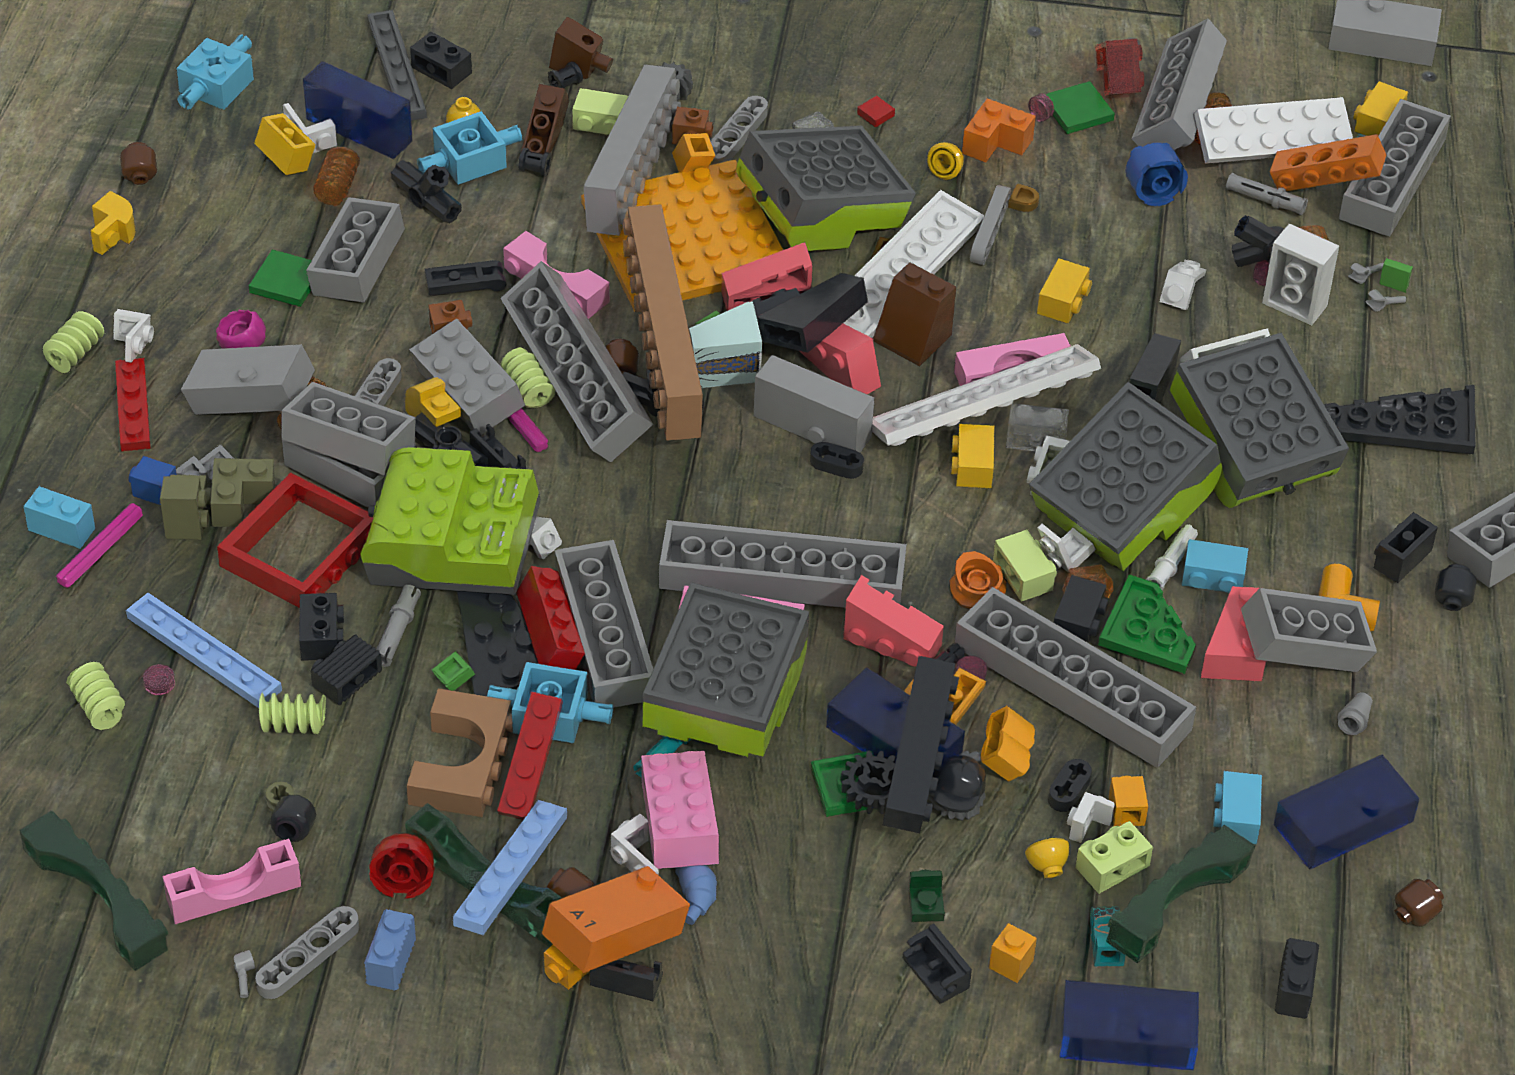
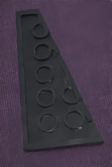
[1324,385,1476,454]
[457,591,539,696]

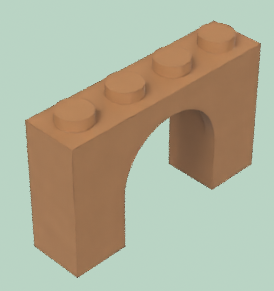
[407,688,513,817]

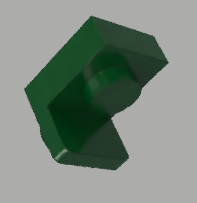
[908,869,945,922]

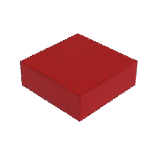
[857,96,895,127]

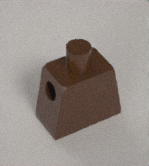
[549,17,613,79]

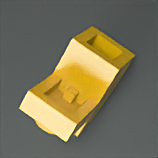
[91,191,135,255]
[405,377,461,427]

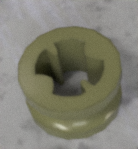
[265,781,294,812]

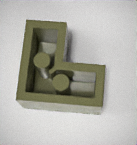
[210,458,275,527]
[160,475,212,540]

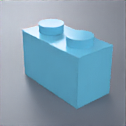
[23,486,95,549]
[1182,539,1248,593]
[1213,771,1262,844]

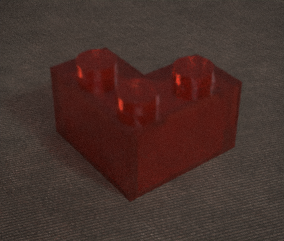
[1095,39,1144,96]

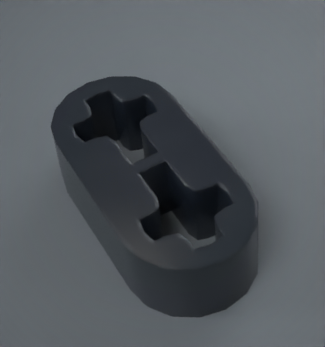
[810,442,864,479]
[1048,759,1092,812]

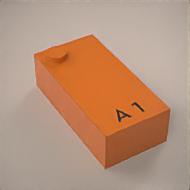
[542,866,690,973]

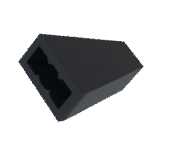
[758,273,868,353]
[1129,333,1181,404]

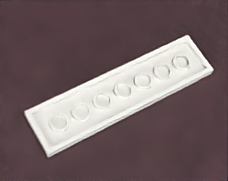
[844,190,984,338]
[872,344,1101,446]

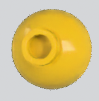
[446,97,481,123]
[927,142,964,180]
[1025,838,1069,878]

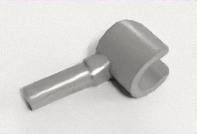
[1348,263,1384,284]
[1365,289,1406,312]
[234,950,255,998]

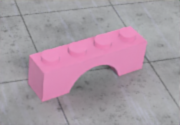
[503,231,610,319]
[954,333,1071,386]
[163,839,301,924]

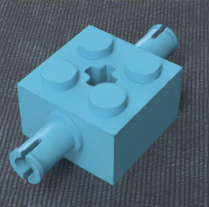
[177,34,254,110]
[417,111,522,185]
[487,662,613,743]

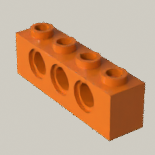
[1269,134,1387,191]

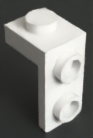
[283,103,337,154]
[1159,260,1206,310]
[114,309,154,362]
[1027,435,1070,495]
[1037,524,1096,573]
[610,814,659,875]

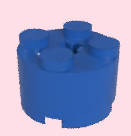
[1125,143,1188,206]

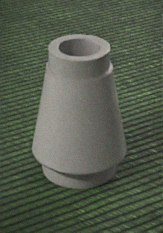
[1337,692,1373,735]

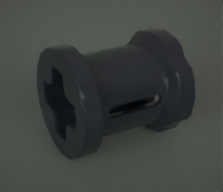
[548,61,583,88]
[518,147,552,177]

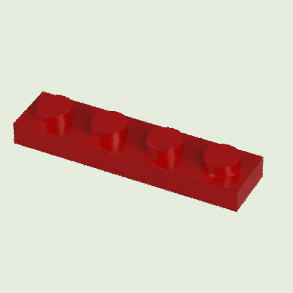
[115,358,151,452]
[497,692,563,820]

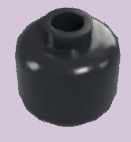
[1435,564,1477,611]
[270,795,317,842]

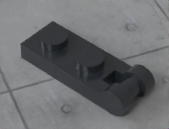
[425,260,507,296]

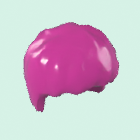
[216,310,266,349]

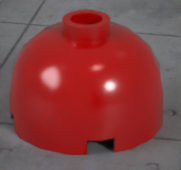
[369,833,435,899]

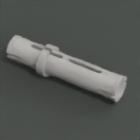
[1226,173,1308,215]
[376,585,421,667]

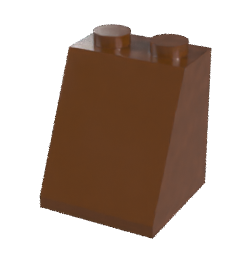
[873,262,956,366]

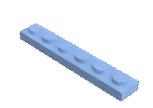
[126,593,282,708]
[453,800,567,935]

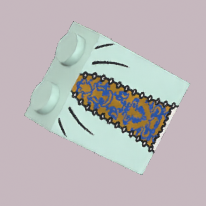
[689,302,762,388]

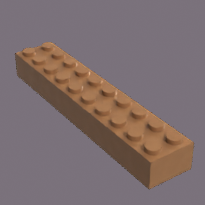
[623,204,703,440]

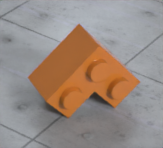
[962,98,1036,162]

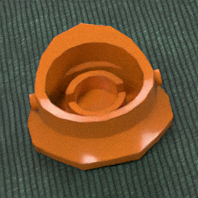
[949,551,1006,609]

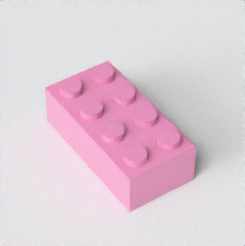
[641,751,719,869]

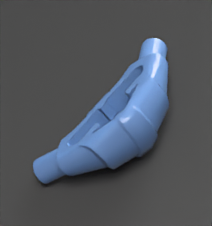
[675,865,717,925]

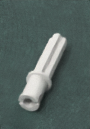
[1146,524,1198,590]

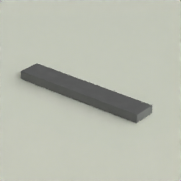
[367,10,427,122]

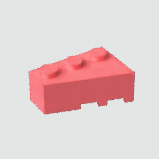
[721,242,812,311]
[800,323,881,394]
[844,575,944,667]
[1201,586,1266,681]

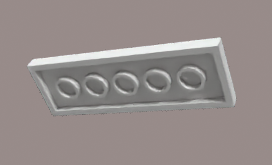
[1194,97,1353,164]

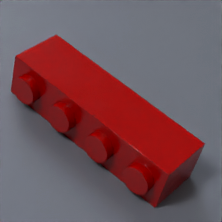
[517,566,585,670]

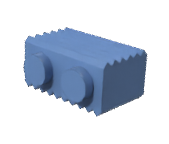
[364,909,416,990]

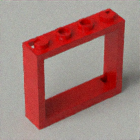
[217,472,373,608]

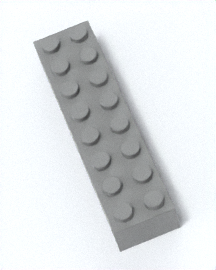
[584,65,681,236]
[500,261,653,462]
[659,520,907,608]
[955,587,1196,768]

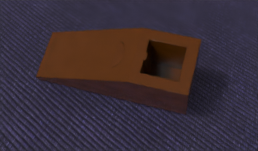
[521,84,570,154]

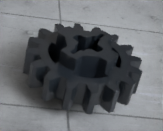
[841,751,895,814]

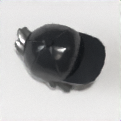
[928,751,986,821]

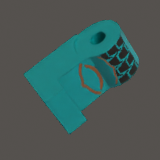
[1090,906,1127,967]

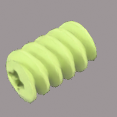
[43,311,104,373]
[501,347,555,408]
[66,662,125,730]
[259,692,326,734]

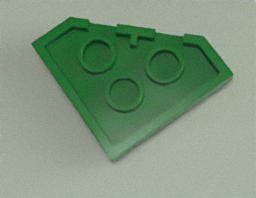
[1098,574,1196,674]

